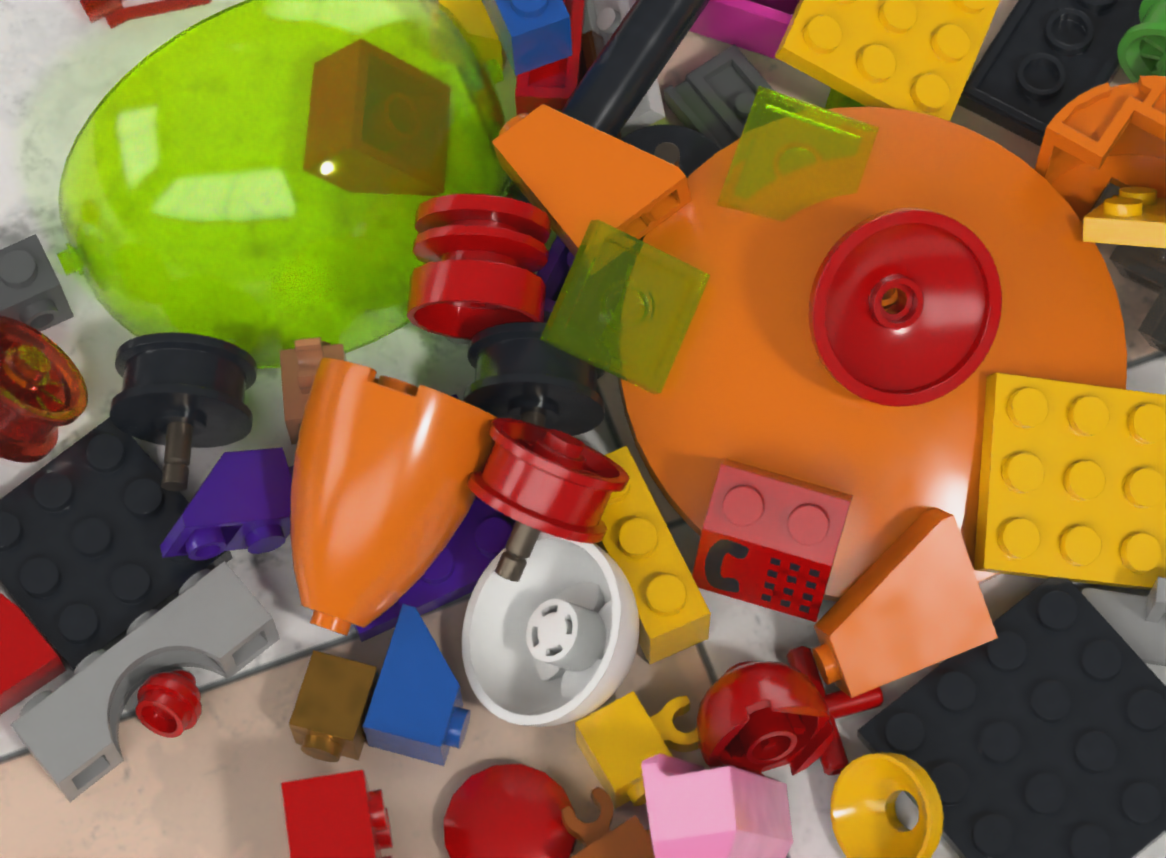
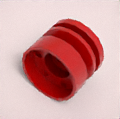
[407,194,551,340]

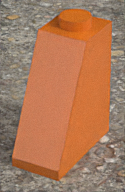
[491,104,692,276]
[812,507,998,698]

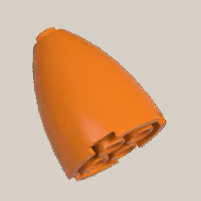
[290,358,497,636]

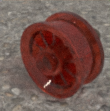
[0,316,88,463]

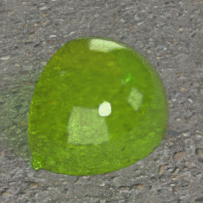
[56,0,509,369]

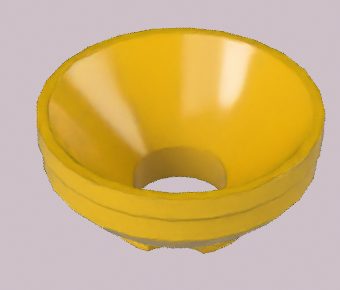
[830,752,943,858]

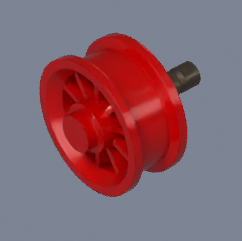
[467,418,629,582]

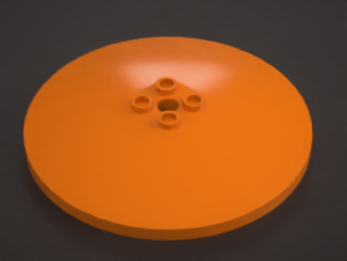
[616,106,1127,602]

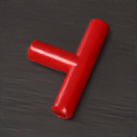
[786,646,884,776]

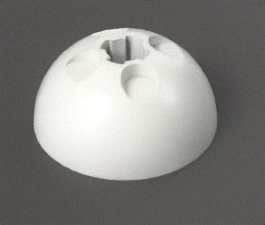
[462,531,639,727]

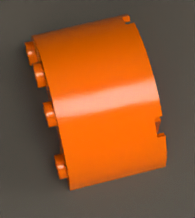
[1034,75,1166,223]

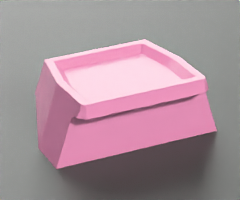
[641,753,793,858]

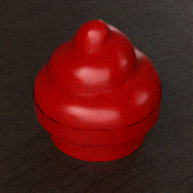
[135,670,202,738]

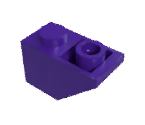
[160,447,292,560]

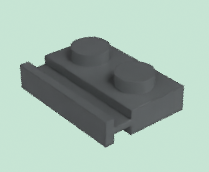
[664,44,796,150]

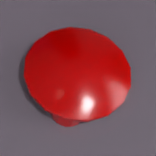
[443,764,577,858]

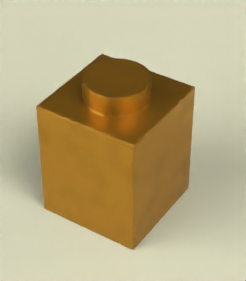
[289,650,379,763]

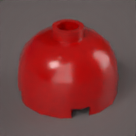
[697,661,834,777]

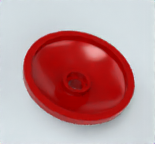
[808,208,1002,407]

